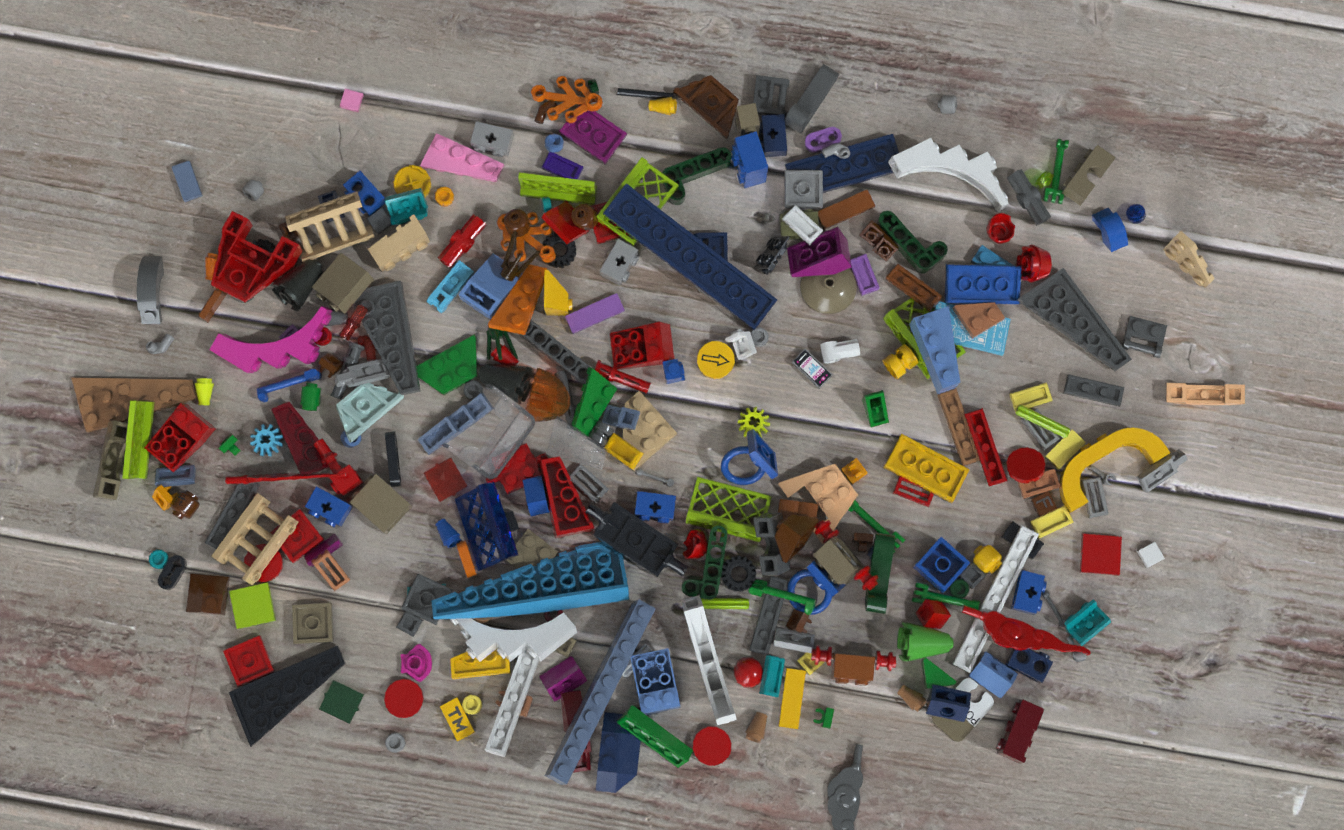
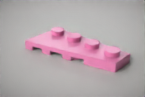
[420,133,504,182]

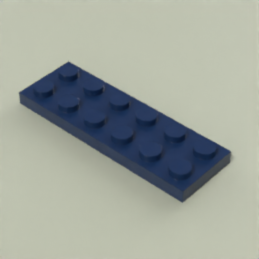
[785,134,899,193]

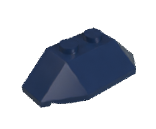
[596,712,641,793]

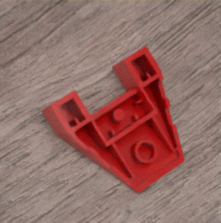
[211,211,303,303]

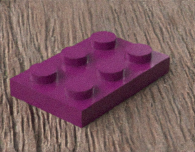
[559,105,627,164]

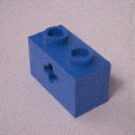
[305,486,352,528]
[635,491,676,524]
[1011,570,1047,615]

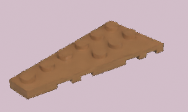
[71,378,198,433]

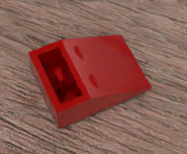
[610,321,674,370]
[144,403,216,472]

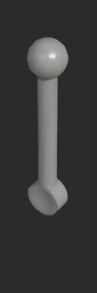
[636,468,674,487]

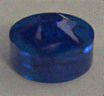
[1126,204,1146,224]

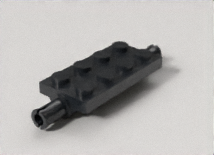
[585,502,688,577]

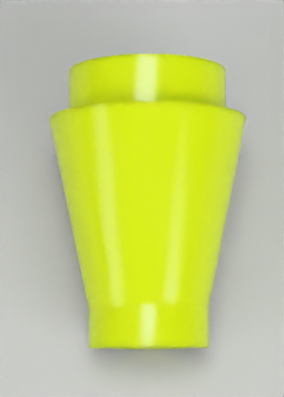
[195,378,214,405]

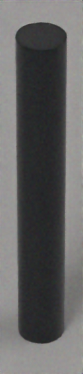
[617,88,674,99]

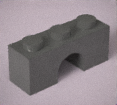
[753,513,791,575]

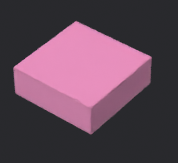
[340,89,364,112]

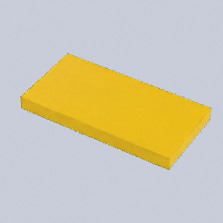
[883,433,970,504]

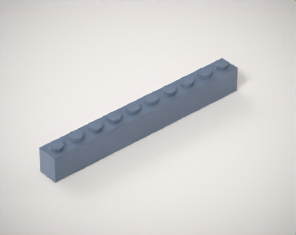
[544,599,655,785]

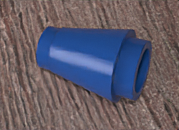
[436,519,461,548]

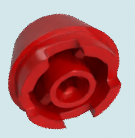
[1016,245,1052,283]

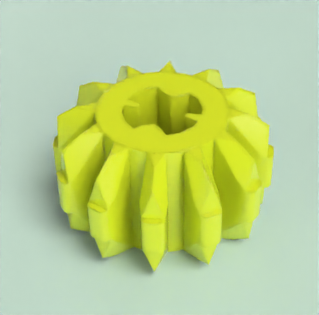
[737,407,770,438]

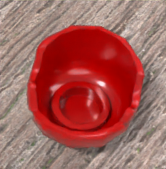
[986,213,1015,244]
[682,529,708,559]
[733,657,763,688]

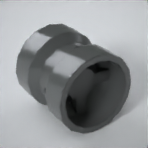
[588,421,614,447]

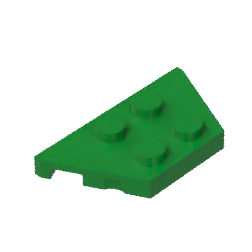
[417,335,477,395]

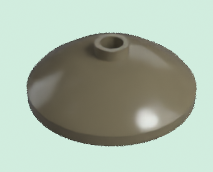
[800,268,857,314]

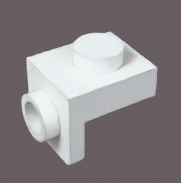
[725,329,757,360]

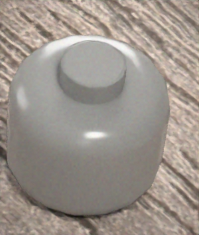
[938,95,957,114]
[242,180,264,201]

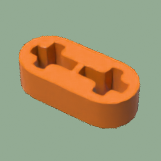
[456,540,477,578]

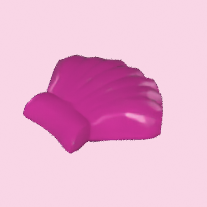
[400,644,432,682]

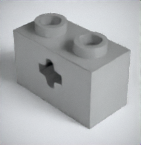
[470,121,514,157]
[600,239,640,286]

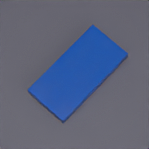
[944,264,1022,304]

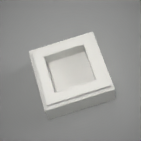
[1137,542,1165,568]

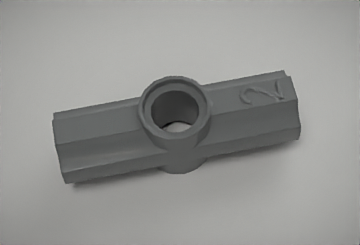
[1007,169,1051,226]

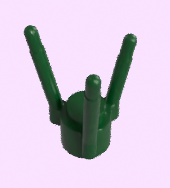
[486,326,518,360]

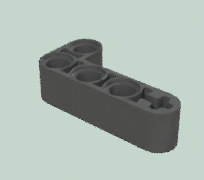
[785,64,840,134]

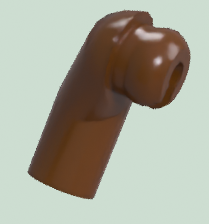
[534,100,558,124]

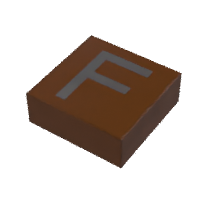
[1031,491,1057,517]

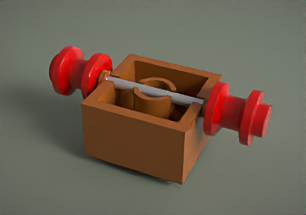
[811,645,896,686]

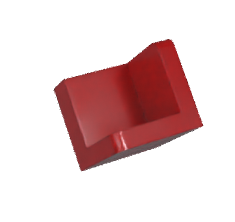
[915,599,951,629]

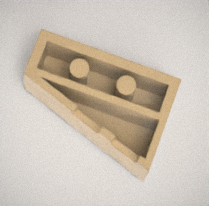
[368,214,430,272]

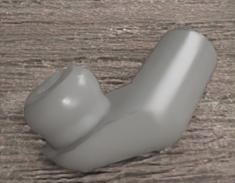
[821,143,850,159]
[146,333,175,354]

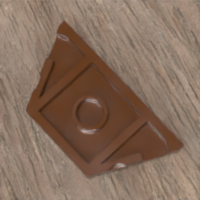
[673,75,739,139]

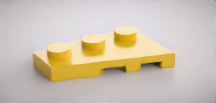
[450,648,511,680]

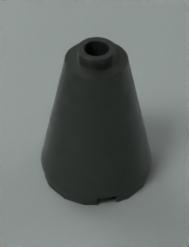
[270,259,323,311]
[478,364,534,404]

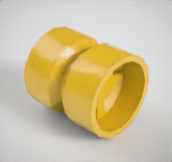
[882,344,919,379]

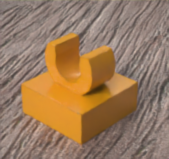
[841,458,868,485]
[152,485,178,511]

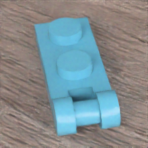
[426,260,474,314]

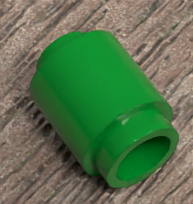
[300,383,321,411]

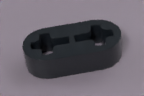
[158,555,187,590]

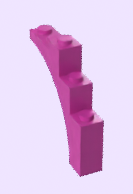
[209,306,332,373]

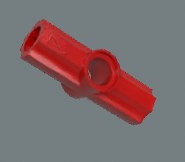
[438,214,486,269]

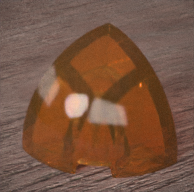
[524,368,570,422]

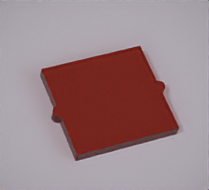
[424,457,468,502]

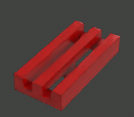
[892,476,934,508]

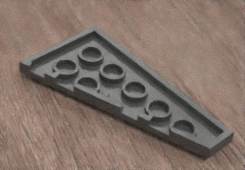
[1017,268,1132,371]
[353,281,421,396]

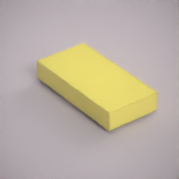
[1010,383,1053,413]
[1045,429,1086,470]
[1030,505,1074,539]

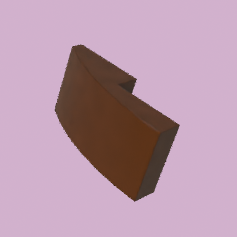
[859,220,899,262]

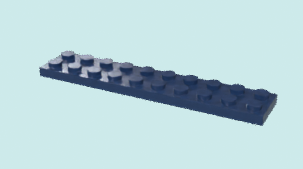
[603,183,778,330]

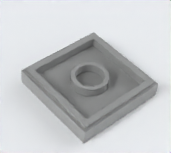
[784,170,823,209]

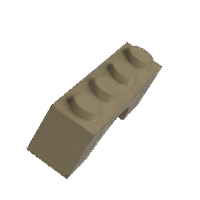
[93,420,128,501]

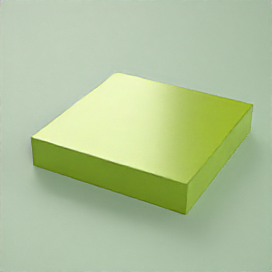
[229,583,276,629]

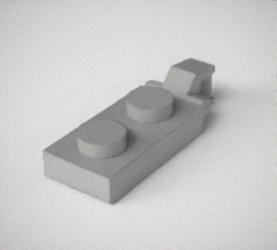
[334,359,390,387]
[1137,449,1188,493]

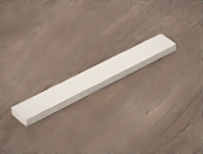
[952,525,1039,673]

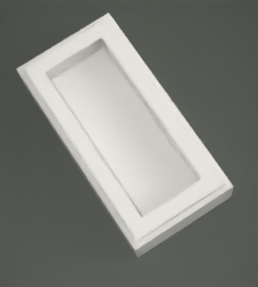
[782,205,823,245]

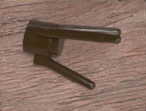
[500,231,540,281]

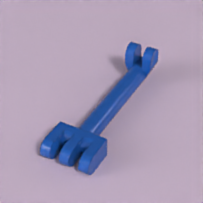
[256,369,322,403]

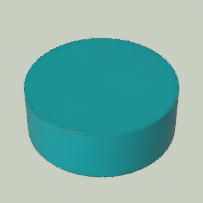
[541,197,552,214]
[149,550,170,569]

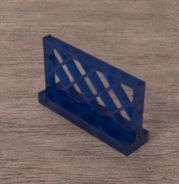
[455,482,519,571]

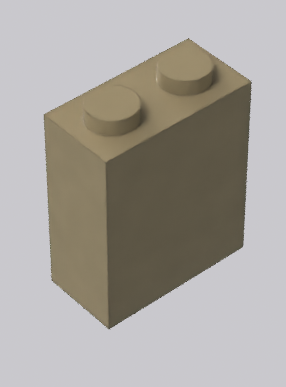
[312,253,374,314]
[350,474,412,535]

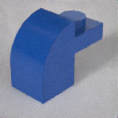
[1092,207,1128,252]

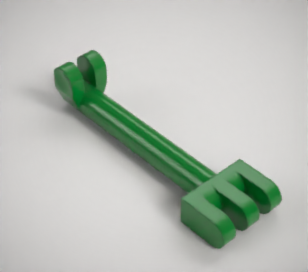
[1043,139,1069,204]
[848,500,906,553]
[749,579,816,615]
[912,583,980,610]

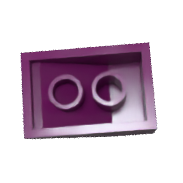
[787,227,852,277]

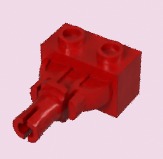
[313,438,364,496]

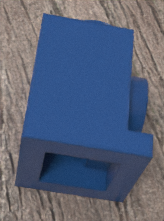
[663,359,685,384]

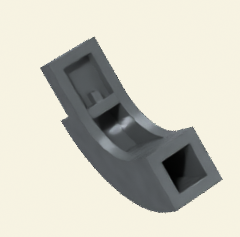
[137,256,164,324]

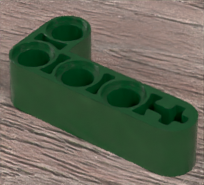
[662,147,731,205]
[877,211,948,274]
[682,522,728,600]
[865,533,895,614]

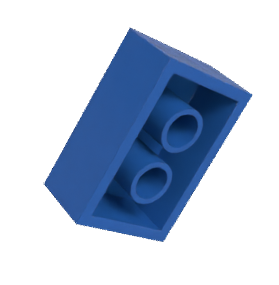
[731,131,768,189]

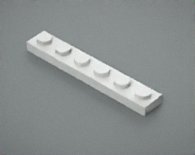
[485,647,539,757]

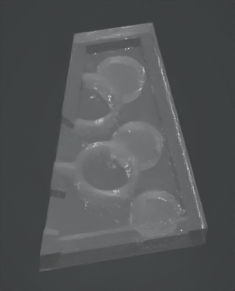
[547,417,608,470]

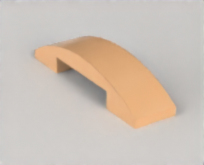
[1166,383,1245,405]

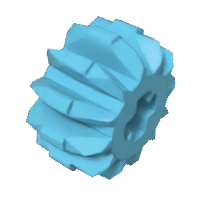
[250,424,283,457]

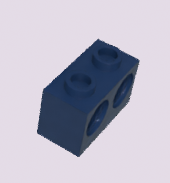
[1005,648,1053,684]

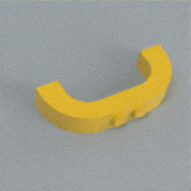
[1059,428,1170,514]

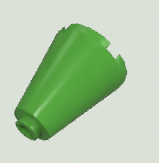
[897,622,953,662]

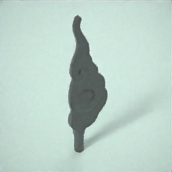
[827,744,863,830]

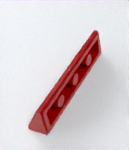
[964,408,1007,487]

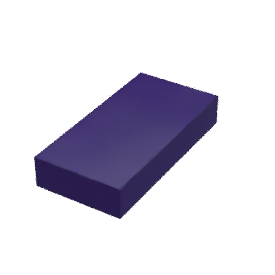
[542,152,584,179]

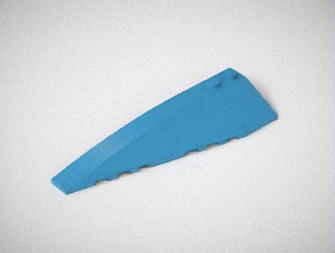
[431,542,629,619]

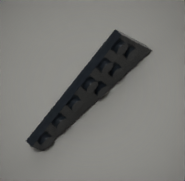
[229,645,346,747]

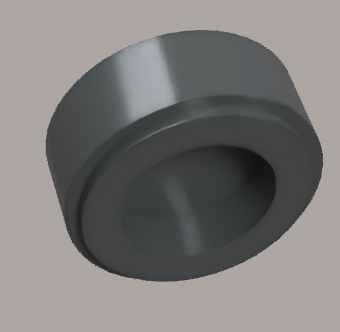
[463,380,483,400]

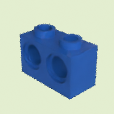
[343,171,386,217]

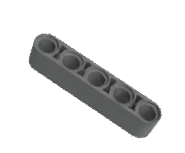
[519,320,590,384]

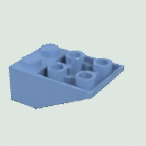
[458,253,523,320]
[631,648,681,715]

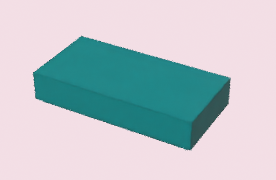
[759,655,785,697]

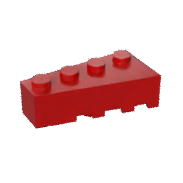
[539,456,595,538]

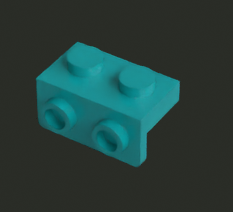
[385,188,428,225]
[1064,599,1111,646]

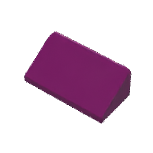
[304,534,343,567]

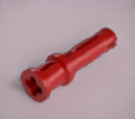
[594,360,651,394]

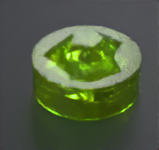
[1035,170,1054,189]

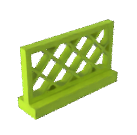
[596,157,679,246]
[518,172,597,205]
[883,298,966,379]
[122,400,155,479]
[685,477,772,542]

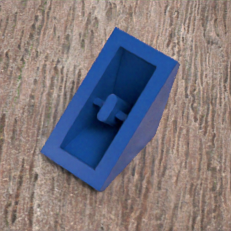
[523,475,550,516]

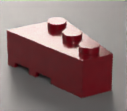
[996,699,1044,763]

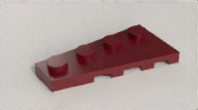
[271,402,329,474]

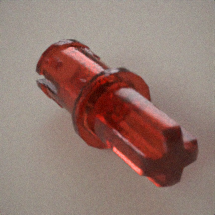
[339,305,368,341]

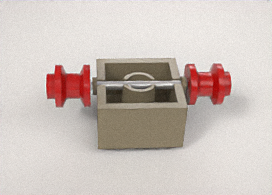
[813,520,879,591]

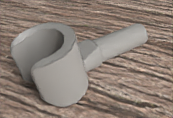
[1090,465,1116,486]
[1067,636,1086,662]

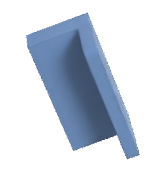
[969,652,1018,698]

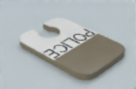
[932,678,994,742]

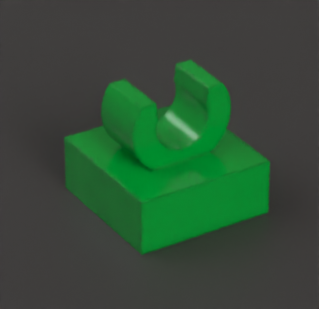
[218,433,241,456]
[813,707,834,729]

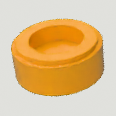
[435,187,454,207]

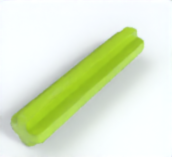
[1016,405,1070,438]
[701,598,749,609]

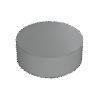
[751,327,769,347]
[385,733,406,753]

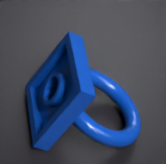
[721,429,778,485]
[787,560,846,615]

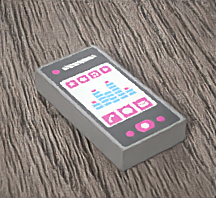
[792,349,833,389]

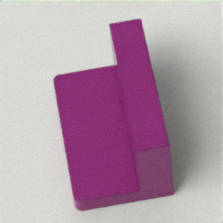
[539,656,588,702]

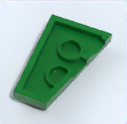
[571,367,617,436]

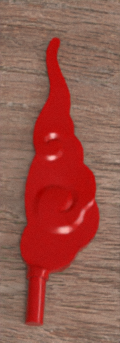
[225,473,347,484]
[962,605,1091,655]

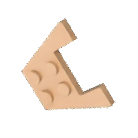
[778,464,858,544]

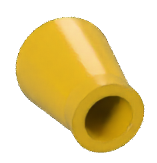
[649,97,677,116]

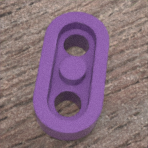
[805,127,842,153]

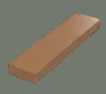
[937,388,980,466]

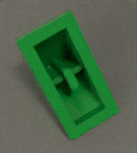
[862,390,889,428]
[921,657,957,689]

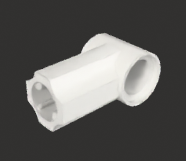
[820,339,860,364]

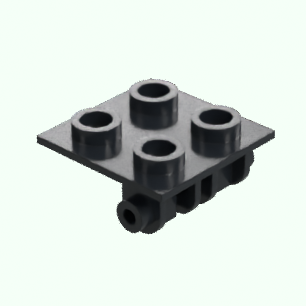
[754,236,790,275]

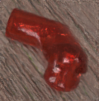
[357,334,376,361]

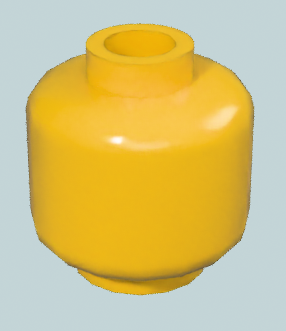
[973,545,1002,574]

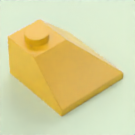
[544,270,573,316]

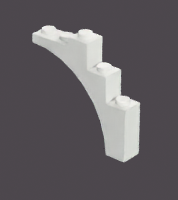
[888,138,1009,212]
[681,595,737,725]
[450,612,577,662]

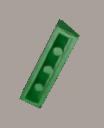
[617,705,693,768]

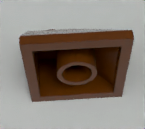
[775,514,819,563]
[186,574,230,616]

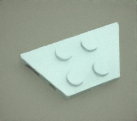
[336,383,404,443]

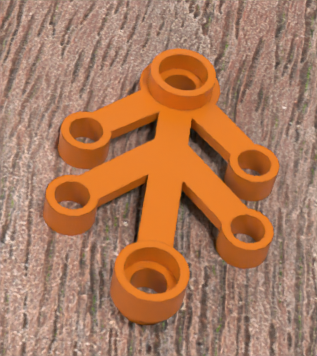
[531,76,603,123]
[497,212,556,263]

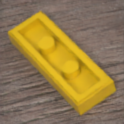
[779,668,806,729]

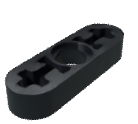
[385,431,401,487]

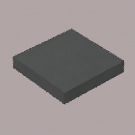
[401,574,453,625]

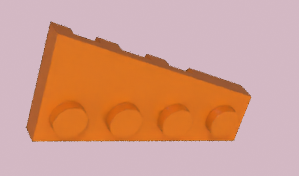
[488,265,547,335]

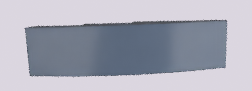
[418,393,494,455]

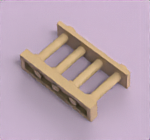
[285,191,374,262]
[211,493,298,585]

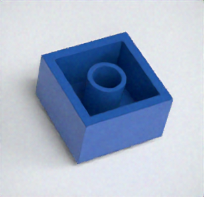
[913,537,970,593]

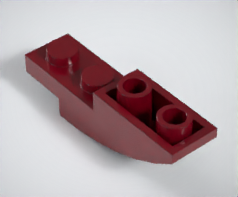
[560,690,591,773]

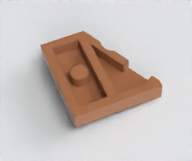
[952,302,1005,339]

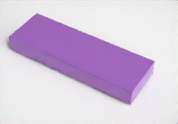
[565,293,625,334]

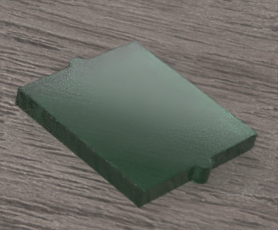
[319,680,364,724]

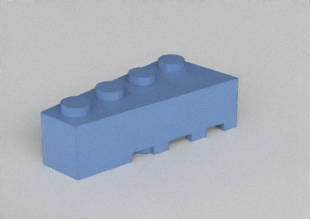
[909,306,960,394]

